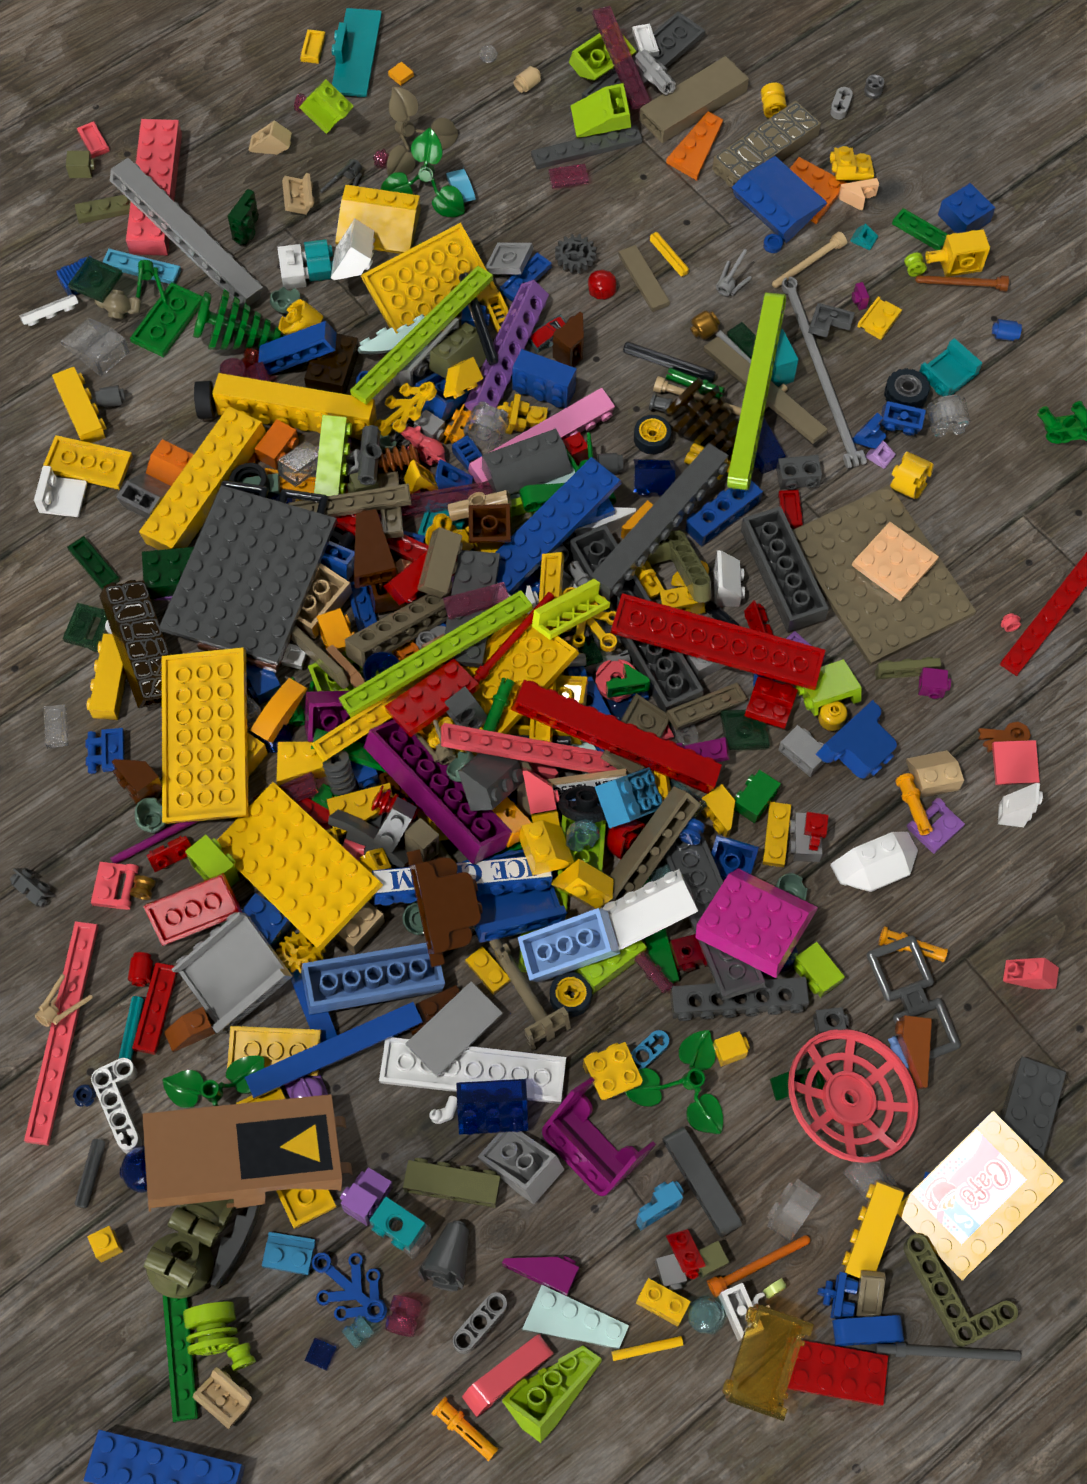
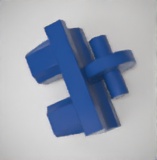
[817,1272,858,1319]

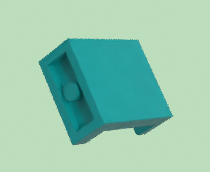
[919,338,982,399]

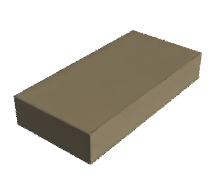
[856,1270,886,1317]

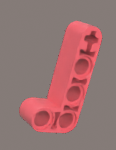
[462,1334,554,1417]

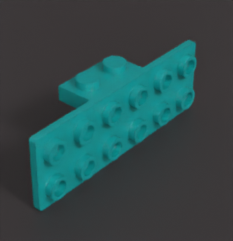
[332,8,382,97]

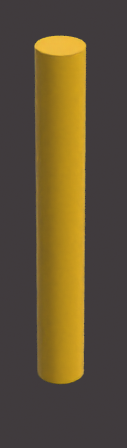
[611,1336,683,1361]

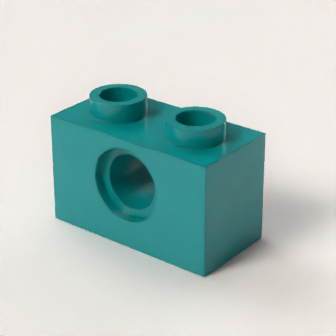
[369,1197,426,1251]

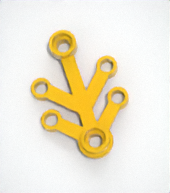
[374,381,437,437]
[561,587,617,652]

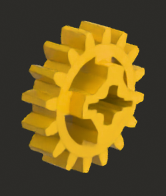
[276,931,326,973]

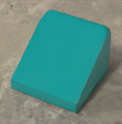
[850,223,878,250]

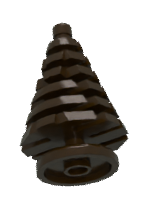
[665,377,737,460]

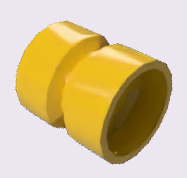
[761,82,787,119]

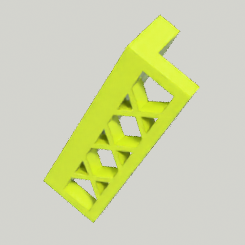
[532,579,610,640]

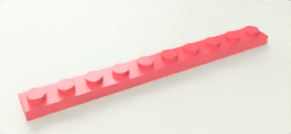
[441,723,618,773]
[24,921,98,1146]

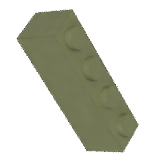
[403,1158,501,1208]

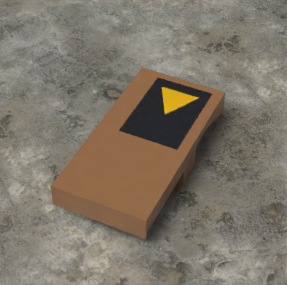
[142,1094,353,1212]

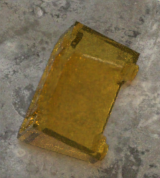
[722,1303,814,1421]

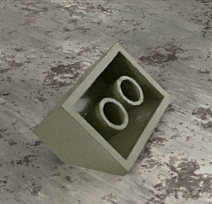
[429,322,486,379]

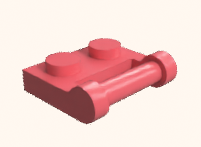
[91,862,139,910]

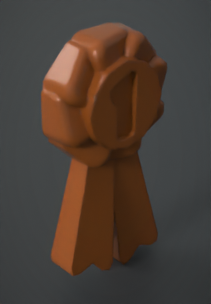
[978,722,1031,753]

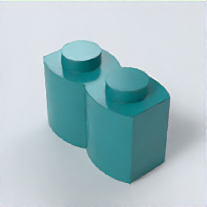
[304,239,333,282]

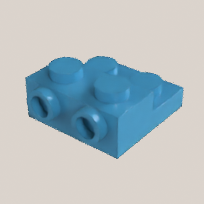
[636,1181,684,1231]

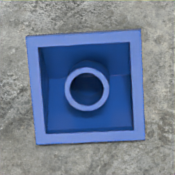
[711,835,759,880]

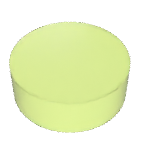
[762,1278,787,1299]

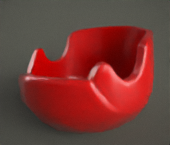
[588,269,617,300]

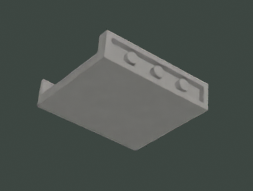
[171,912,293,1034]

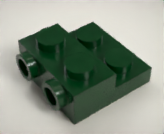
[228,189,259,246]

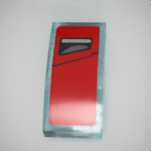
[528,314,567,353]

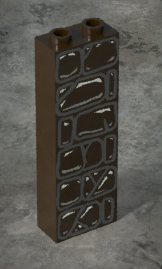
[99,580,170,708]

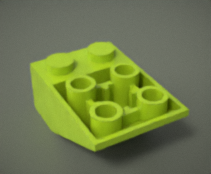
[571,83,631,138]

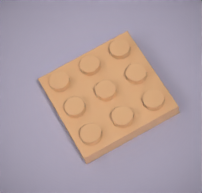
[852,522,939,602]

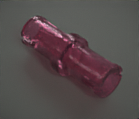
[634,951,674,994]

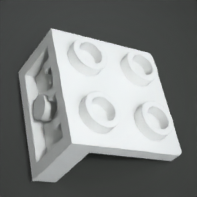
[34,466,87,517]

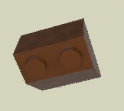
[469,504,511,543]

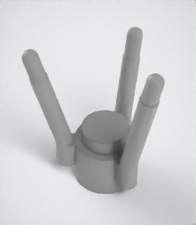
[716,249,752,296]

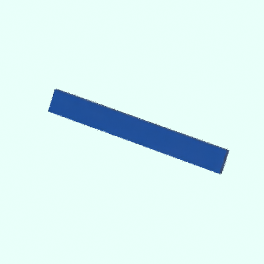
[245,1002,423,1099]

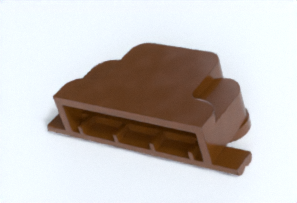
[406,849,483,967]

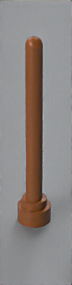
[915,275,1009,291]

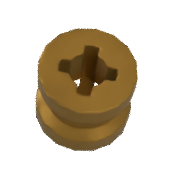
[130,875,156,900]

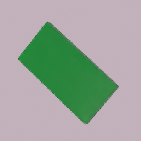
[130,282,203,358]

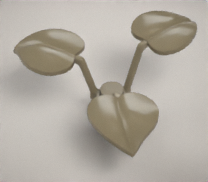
[387,87,458,176]

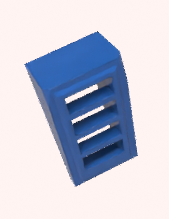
[452,435,482,471]

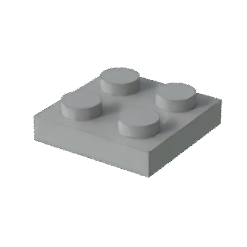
[485,243,534,275]

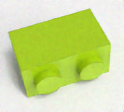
[793,942,845,998]

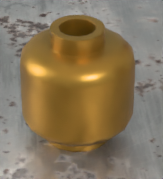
[690,310,720,340]

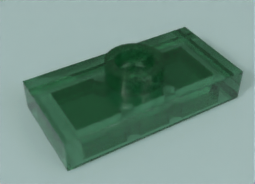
[727,322,756,359]
[575,636,603,667]

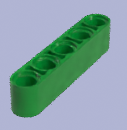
[519,483,617,512]

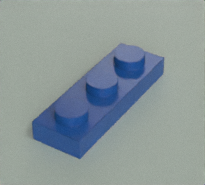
[499,252,552,302]

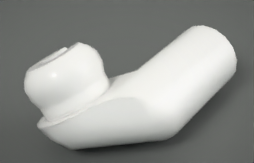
[429,1096,460,1124]

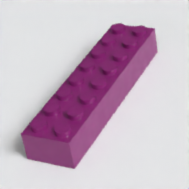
[364,720,512,864]

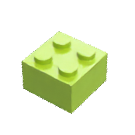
[185,835,240,887]

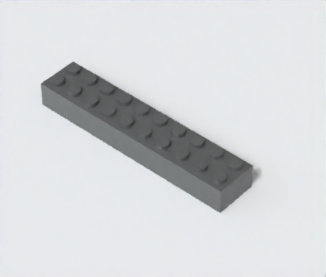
[569,524,704,713]

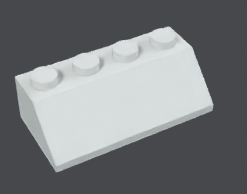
[331,218,375,280]
[601,869,698,950]

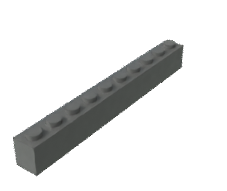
[590,443,729,600]

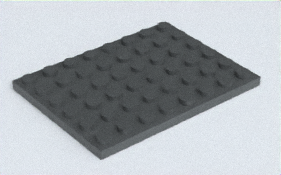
[159,485,337,666]

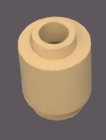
[514,66,541,93]

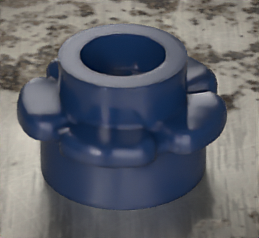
[73,1085,96,1107]

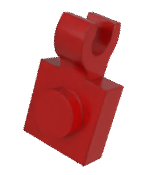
[804,812,829,851]

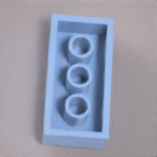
[517,908,620,982]

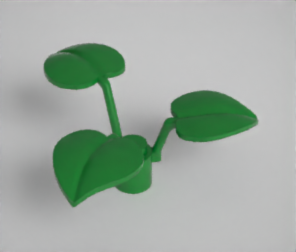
[380,128,465,217]
[625,1030,723,1134]
[162,1056,265,1108]

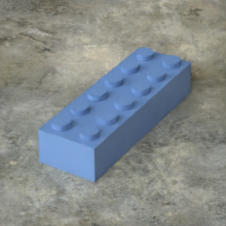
[301,943,445,1015]

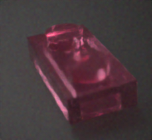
[548,163,589,189]

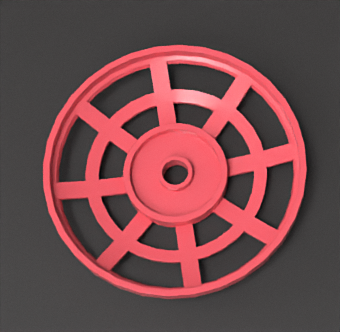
[788,1029,918,1163]

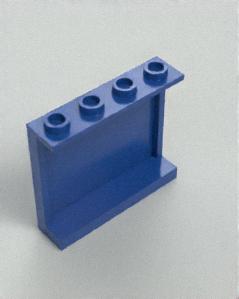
[463,849,567,943]

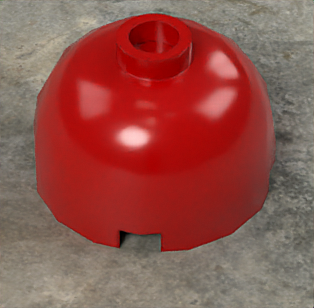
[607,819,646,859]

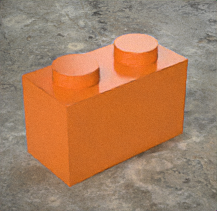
[254,419,299,470]

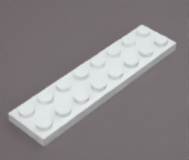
[379,1037,566,1104]

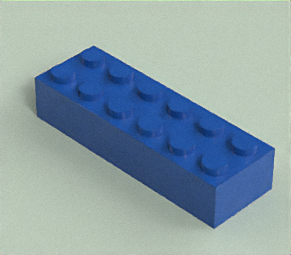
[83,1430,245,1484]

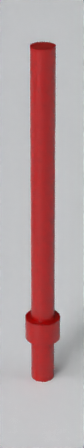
[473,592,555,684]

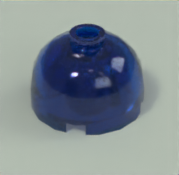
[120,1145,147,1193]

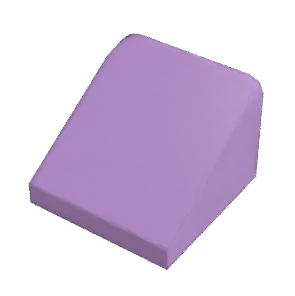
[865,440,896,469]

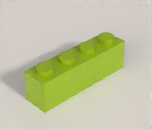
[314,415,352,496]

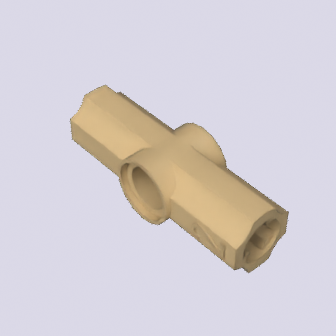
[448,490,512,521]

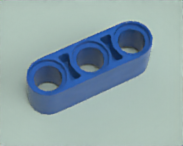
[832,1315,904,1346]

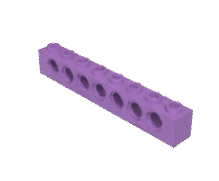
[465,280,549,420]

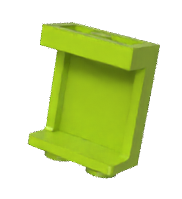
[299,79,354,134]
[795,659,861,716]

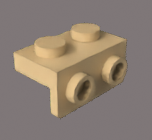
[282,173,314,215]
[193,1367,252,1429]

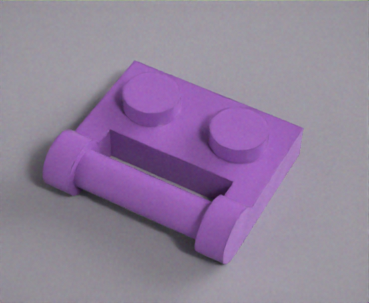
[907,798,965,854]

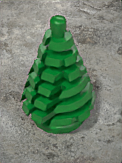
[193,289,286,350]

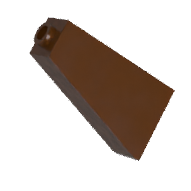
[354,509,396,589]

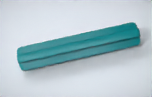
[119,996,144,1061]

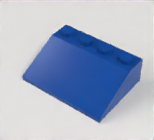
[732,156,827,243]

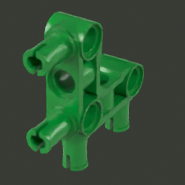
[1037,401,1087,444]

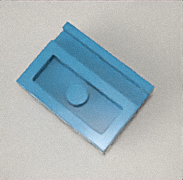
[262,1232,316,1275]

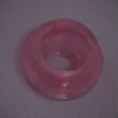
[373,148,389,167]

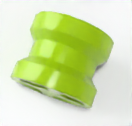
[904,252,927,277]
[226,1343,256,1371]

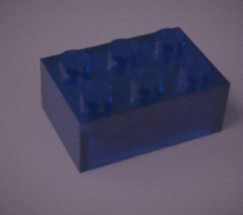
[456,1079,528,1135]

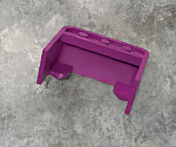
[542,1077,656,1196]

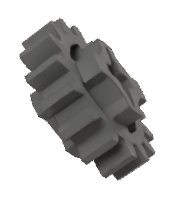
[555,234,596,273]

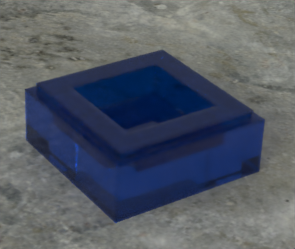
[304,1338,337,1371]

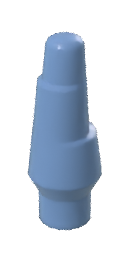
[888,1036,909,1069]

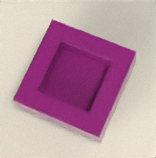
[852,282,869,310]

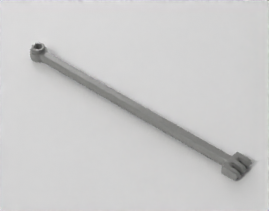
[781,277,867,468]

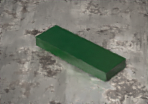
[67,536,120,590]

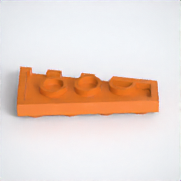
[666,111,723,181]

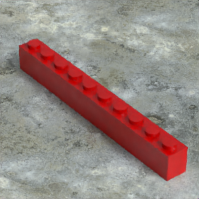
[510,680,722,794]

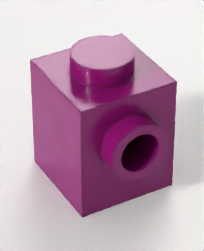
[918,667,951,699]

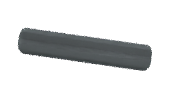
[75,1139,105,1208]

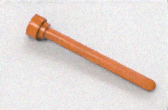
[707,1235,810,1298]

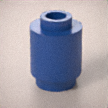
[992,319,1022,341]

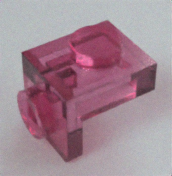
[246,361,270,382]

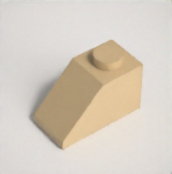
[249,120,292,155]

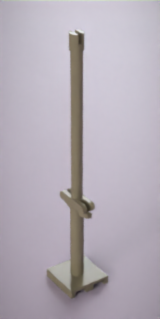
[437,841,571,1051]

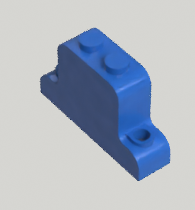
[816,700,897,779]

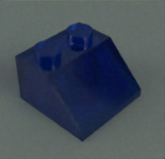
[633,459,675,496]

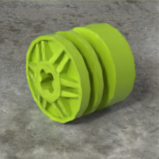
[183,1301,239,1356]

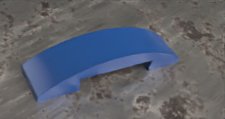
[288,968,337,1043]

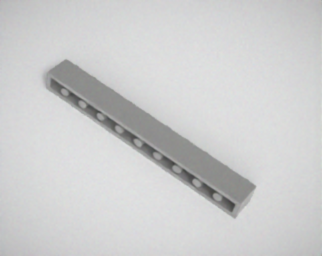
[110,158,263,309]

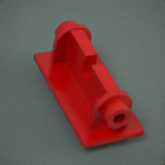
[744,600,773,635]
[146,835,191,872]
[666,1229,705,1279]

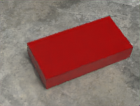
[778,490,803,529]

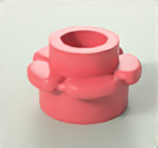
[1001,613,1021,632]

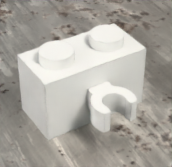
[277,244,309,289]
[719,1283,770,1342]

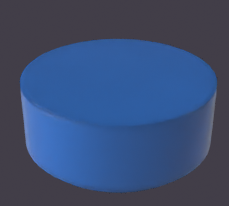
[763,234,783,253]

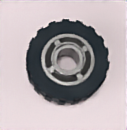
[884,368,930,408]

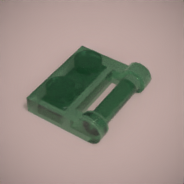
[62,603,107,652]

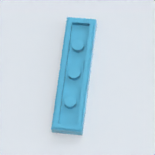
[102,248,181,284]

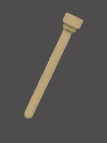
[772,232,847,288]
[653,376,742,416]

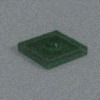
[68,256,123,303]
[720,709,770,750]

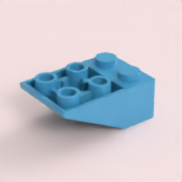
[595,767,662,828]

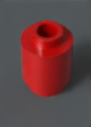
[128,952,153,987]

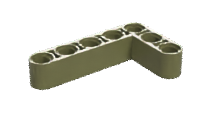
[646,530,712,603]
[903,1234,1018,1347]

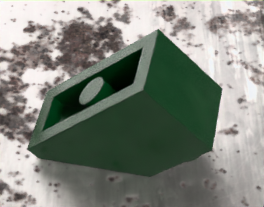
[770,1068,825,1101]

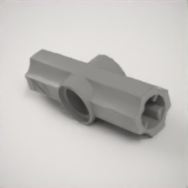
[635,49,676,95]

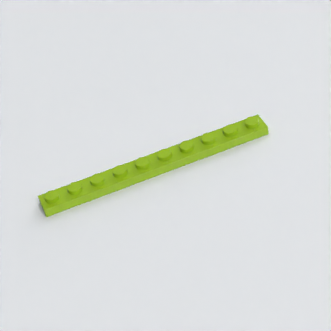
[350,266,493,404]
[339,590,533,717]

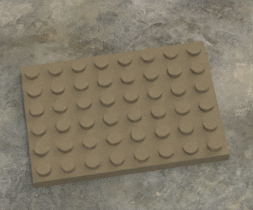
[792,485,976,666]

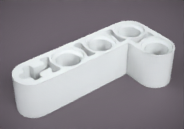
[91,1058,142,1155]

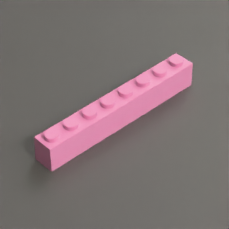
[468,388,615,490]

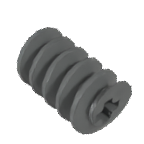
[323,750,358,796]

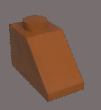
[164,1007,215,1052]

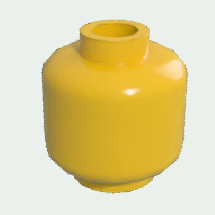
[818,701,847,731]

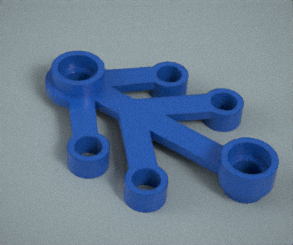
[312,1253,387,1323]

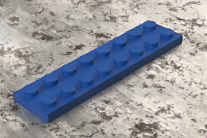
[495,457,622,595]

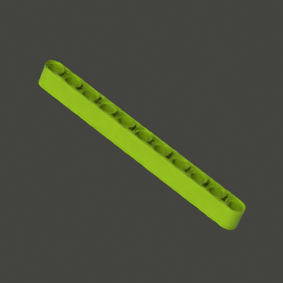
[727,293,786,490]

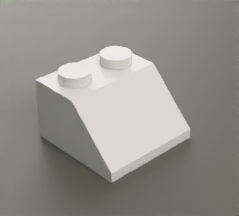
[713,550,745,607]

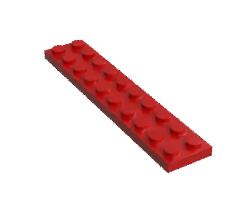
[610,593,825,690]

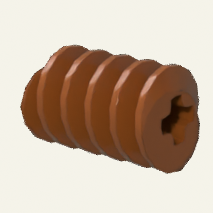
[378,444,419,473]

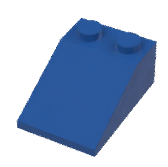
[411,373,471,421]

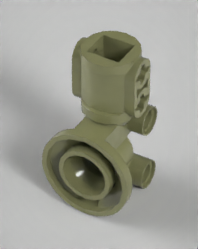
[144,1199,236,1298]

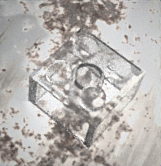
[766,1179,821,1242]

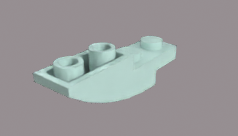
[357,314,424,354]

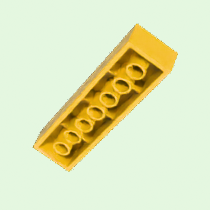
[212,373,377,441]
[139,406,266,550]

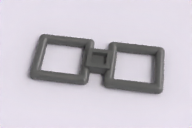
[867,935,961,1060]

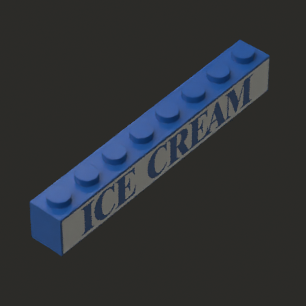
[372,856,553,906]

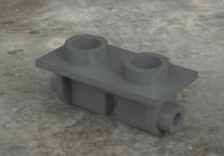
[10,868,56,907]

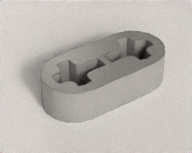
[830,87,853,119]

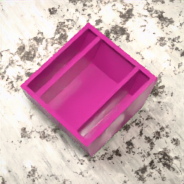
[696,869,818,978]

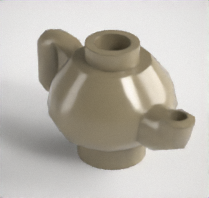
[94,290,141,319]

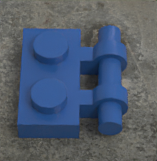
[85,728,125,774]

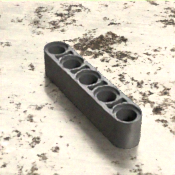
[662,1126,742,1238]

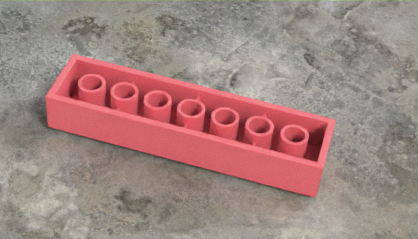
[126,119,182,256]

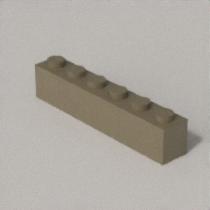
[609,787,701,902]

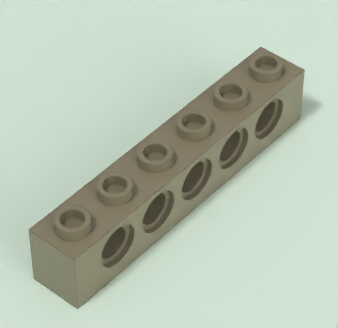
[345,591,452,668]

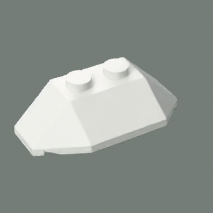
[830,832,918,892]

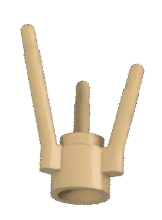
[35,974,93,1027]

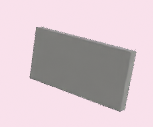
[405,982,503,1077]

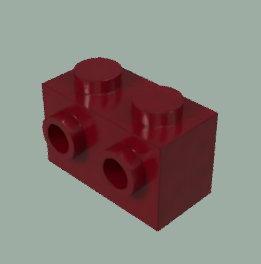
[670,934,709,972]

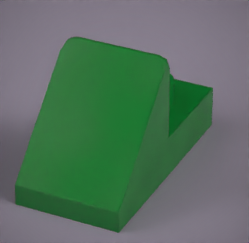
[606,663,650,698]

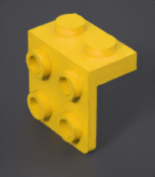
[583,1042,643,1100]

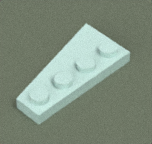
[522,1285,629,1349]

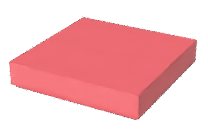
[992,740,1040,785]

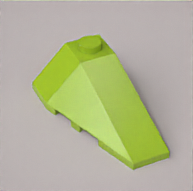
[502,1345,602,1443]

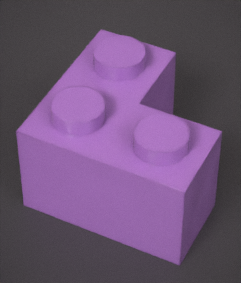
[340,1167,393,1226]

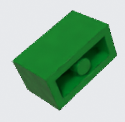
[734,770,781,824]

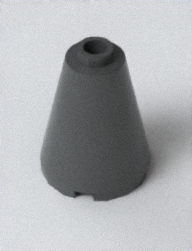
[418,1220,469,1291]

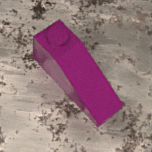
[502,1256,579,1296]

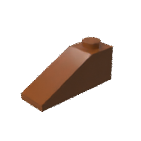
[895,1015,932,1089]

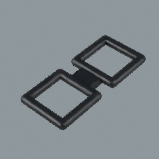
[220,480,328,515]

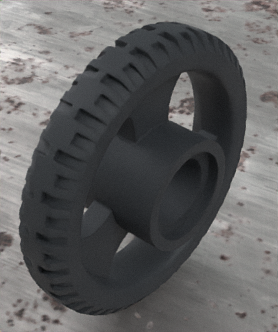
[558,786,606,823]

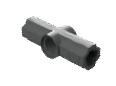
[357,425,382,485]

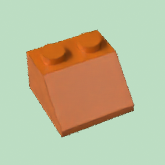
[146,439,194,486]

